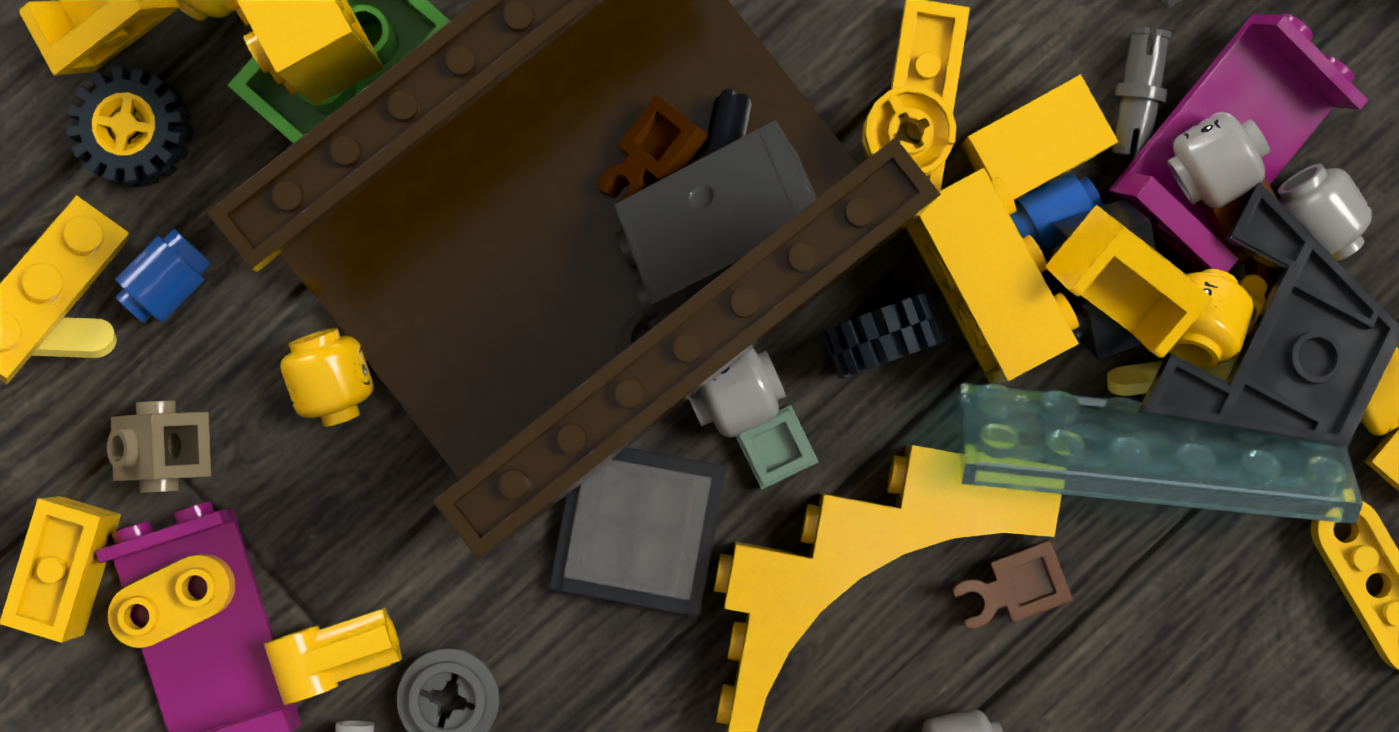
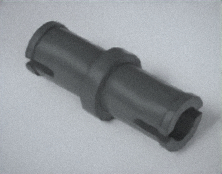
[1110,27,1172,158]

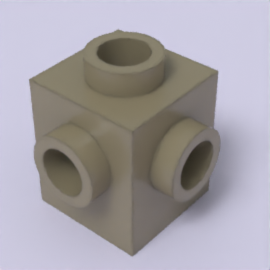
[107,401,211,493]

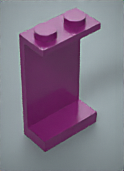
[1108,13,1368,272]
[95,501,302,732]

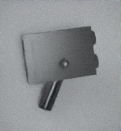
[614,89,817,319]

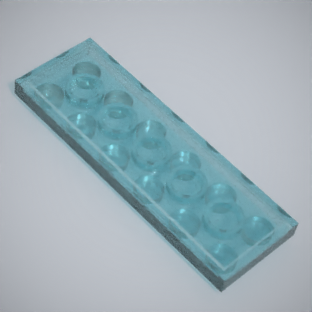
[957,383,1363,524]

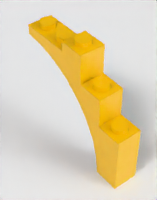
[714,445,1065,732]

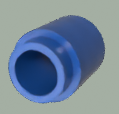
[1010,171,1103,255]
[115,229,212,323]

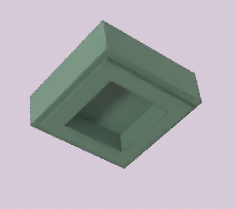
[735,405,818,490]

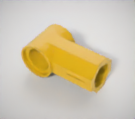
[264,608,402,705]

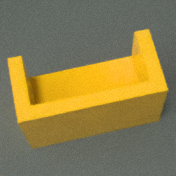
[19,0,180,76]
[961,74,1118,200]
[1045,205,1214,358]
[0,496,121,643]

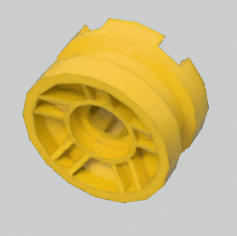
[862,85,956,177]

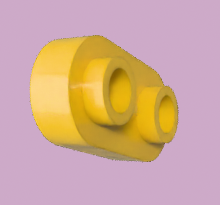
[108,554,235,648]

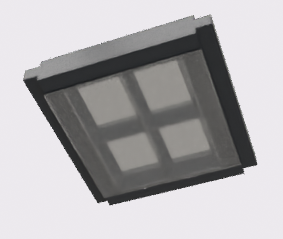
[549,447,727,616]

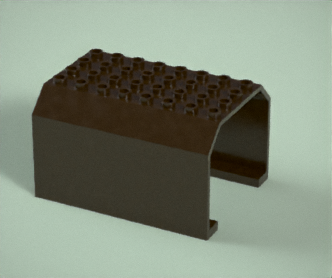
[206,0,941,559]

